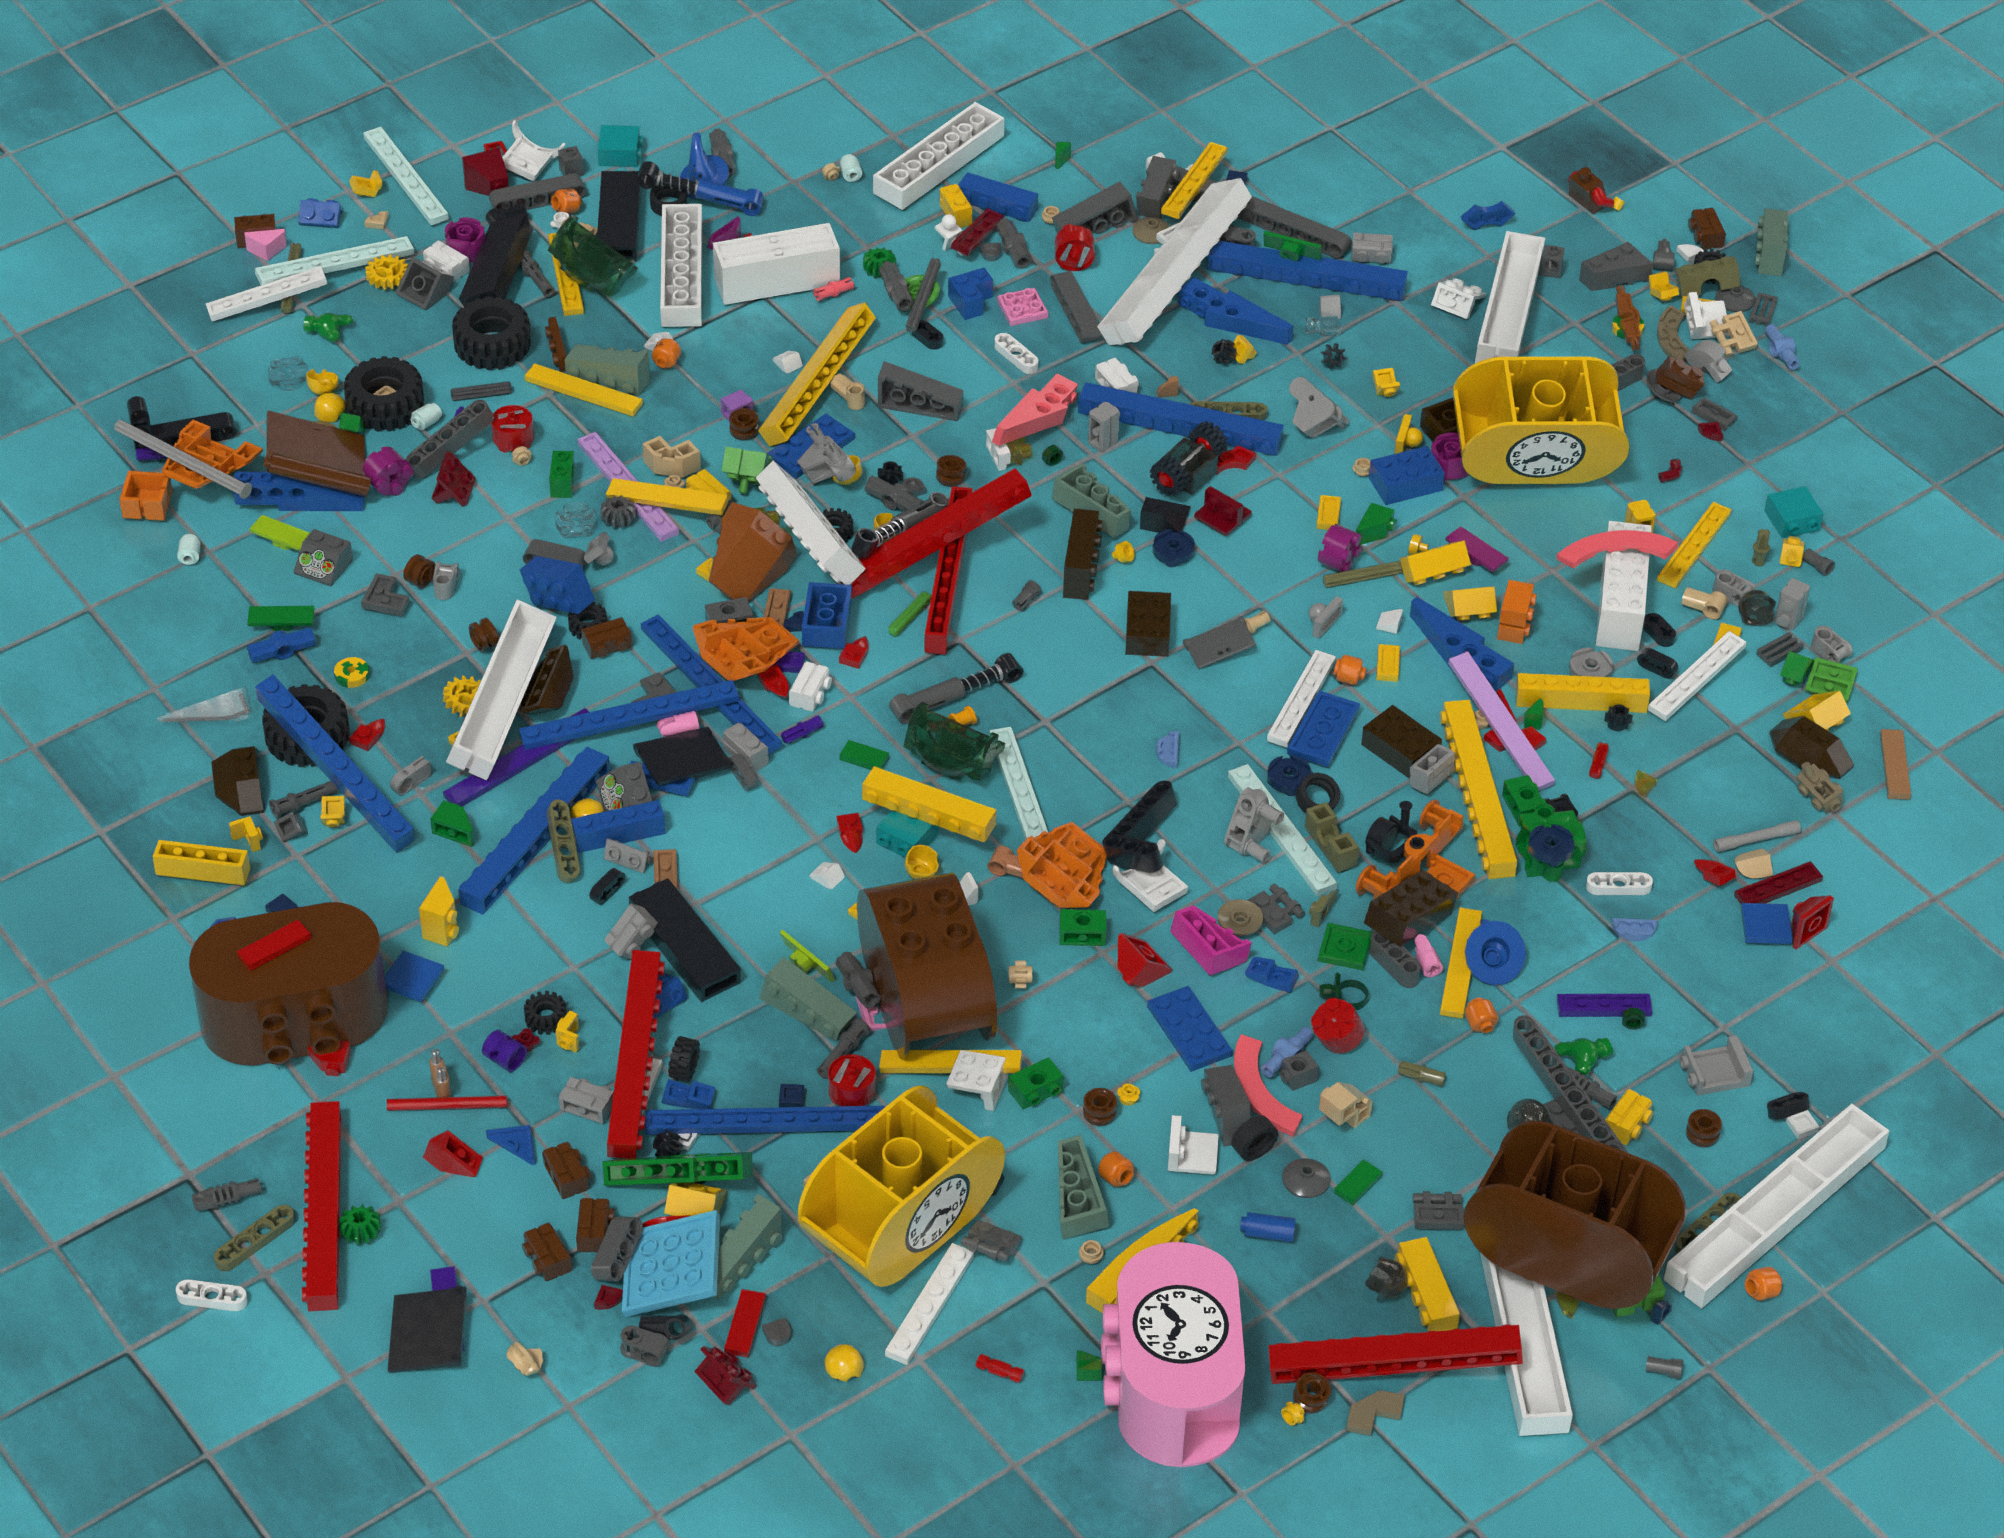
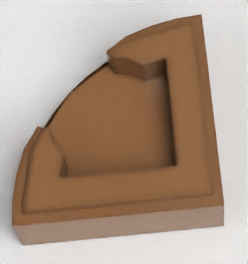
[1156,376,1179,398]

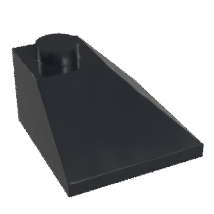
[1140,497,1191,533]

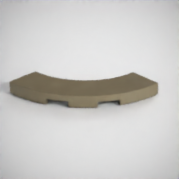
[1657,305,1689,363]

